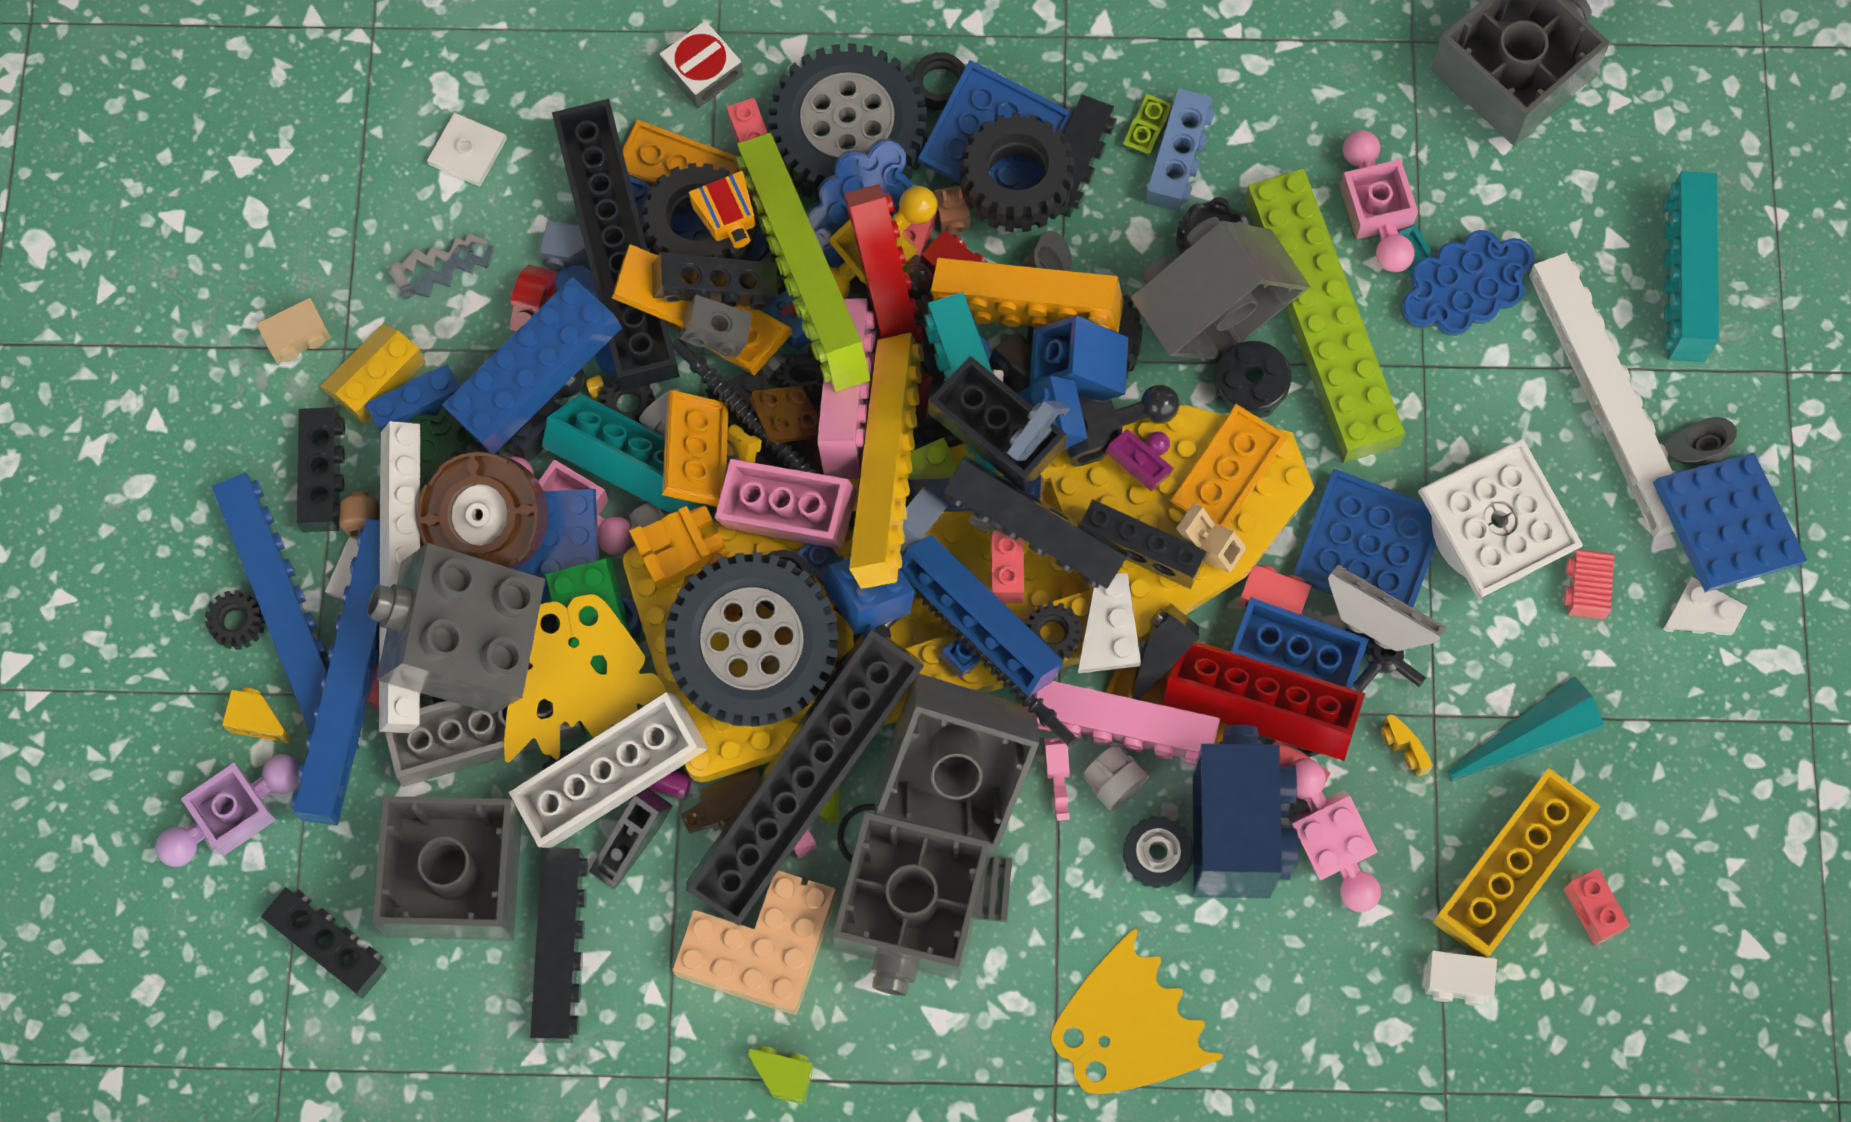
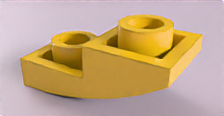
[1381,715,1433,777]

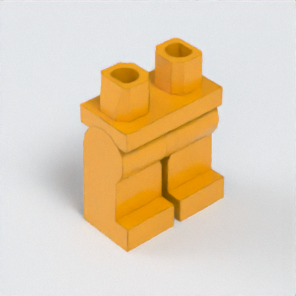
[629,505,726,591]

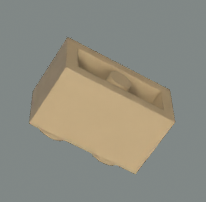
[256,298,331,364]

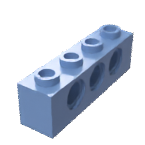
[1146,88,1215,212]

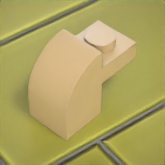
[1176,504,1247,573]

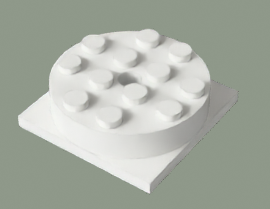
[1418,438,1583,599]

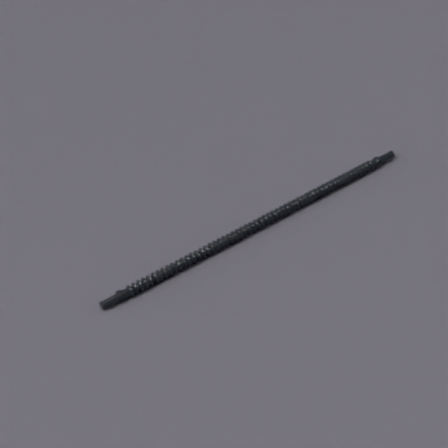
[672,338,1077,747]

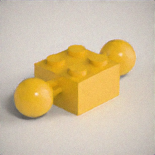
[828,186,938,299]

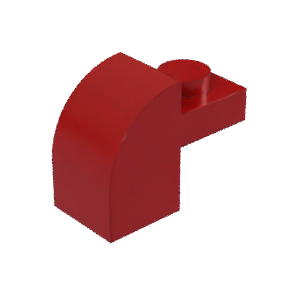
[510,265,557,331]

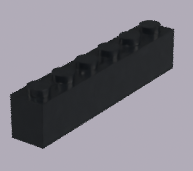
[944,454,1127,589]
[530,848,588,1044]

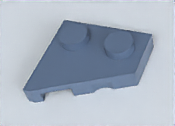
[1007,401,1070,461]

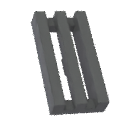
[975,856,1012,922]

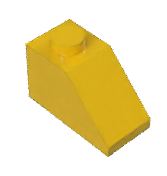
[222,688,291,744]

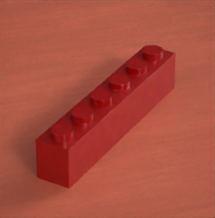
[844,184,924,344]

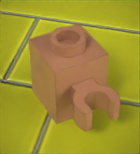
[935,186,970,235]

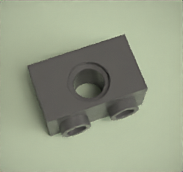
[680,295,752,357]

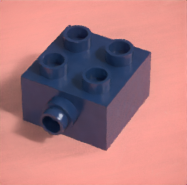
[1192,725,1298,898]

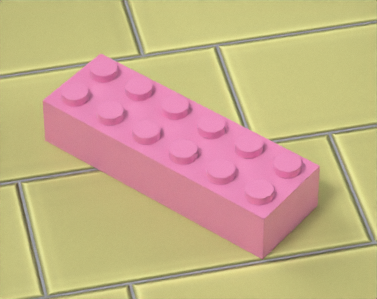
[818,299,878,479]
[1037,681,1220,766]

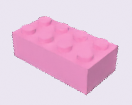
[715,459,857,549]

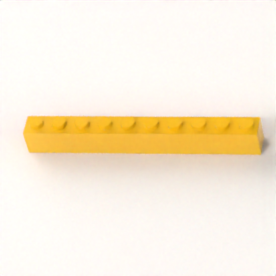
[849,333,924,589]

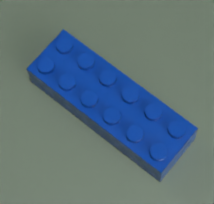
[442,277,622,454]

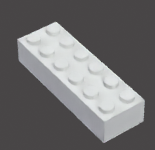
[509,693,708,848]

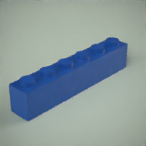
[900,534,1064,697]

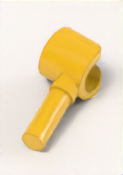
[586,375,604,403]

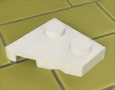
[1663,577,1748,635]

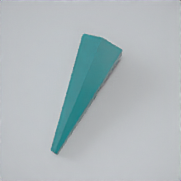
[1448,677,1604,782]

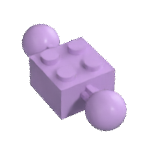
[155,754,301,867]

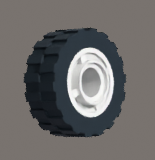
[1123,816,1193,889]

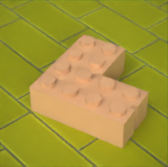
[673,870,837,1016]

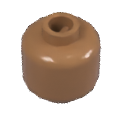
[339,491,380,538]

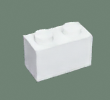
[1425,951,1497,1006]

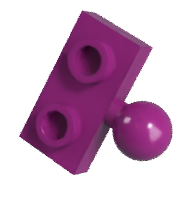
[1105,429,1173,492]

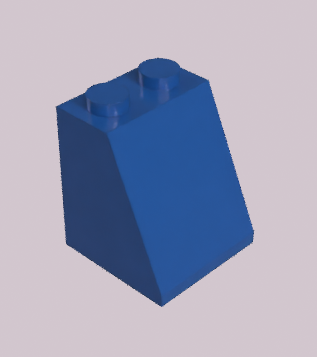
[1029,315,1128,401]

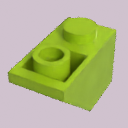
[748,1045,814,1105]

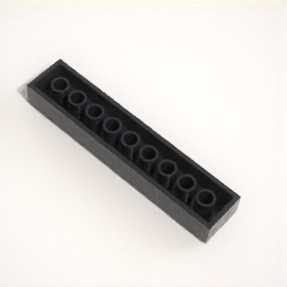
[552,99,680,391]
[686,624,924,926]

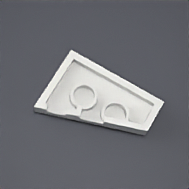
[1078,573,1141,674]

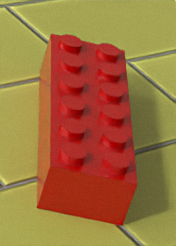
[1163,641,1366,761]

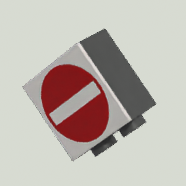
[660,21,743,108]

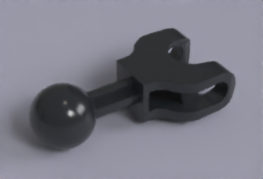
[902,262,945,385]
[1067,385,1180,467]

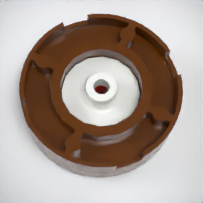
[417,452,548,570]

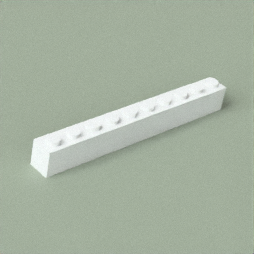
[1529,253,1677,539]
[379,421,420,733]

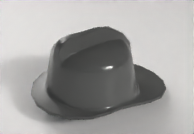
[1023,230,1072,271]
[1666,417,1737,465]

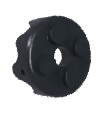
[1176,197,1249,255]
[1215,341,1292,418]

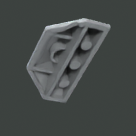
[1328,565,1447,651]

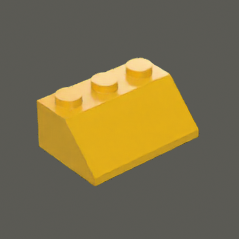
[320,324,426,425]

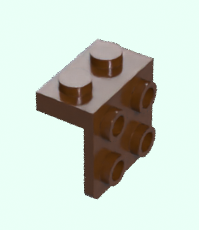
[750,386,819,457]

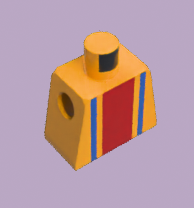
[689,171,755,248]

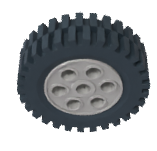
[768,43,927,202]
[665,552,839,727]

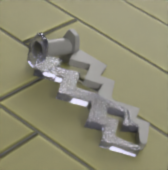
[389,233,494,300]

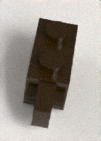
[681,767,760,834]

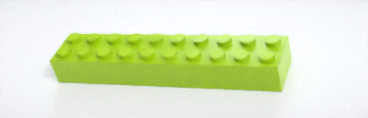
[735,132,870,392]
[1245,169,1405,463]

